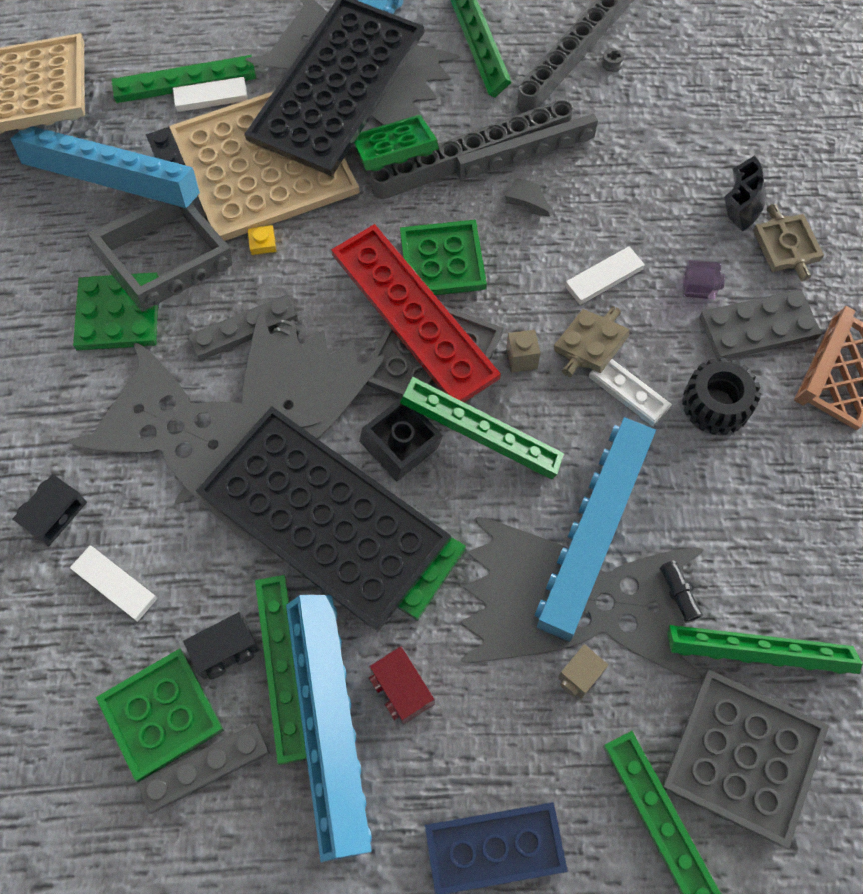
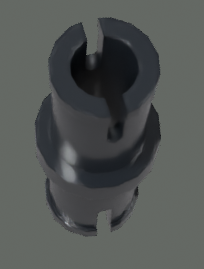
[659,560,703,623]

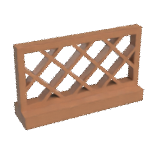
[794,306,863,430]

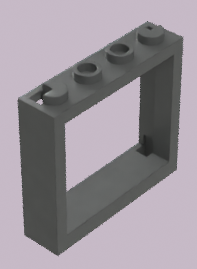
[88,200,232,312]

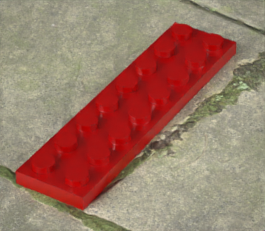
[331,224,501,402]

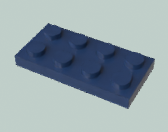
[425,802,568,894]

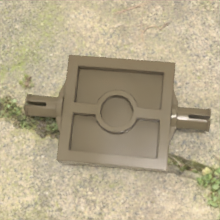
[753,204,824,281]
[554,306,629,377]

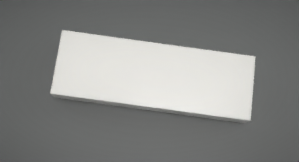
[173,77,248,112]
[565,246,645,305]
[589,359,672,427]
[70,545,158,622]

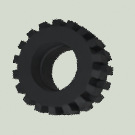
[682,358,761,435]

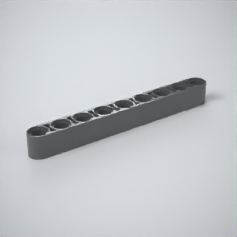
[517,0,634,112]
[370,100,573,199]

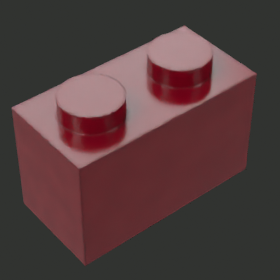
[368,646,435,725]

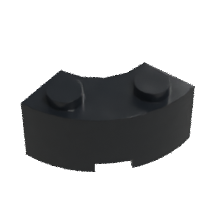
[724,155,766,232]

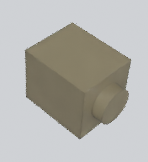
[506,329,540,373]
[558,644,609,699]

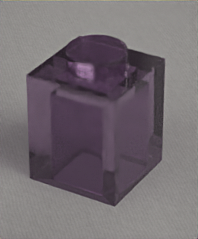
[683,260,725,300]

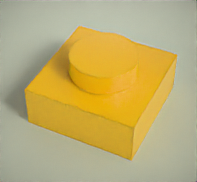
[248,225,277,255]

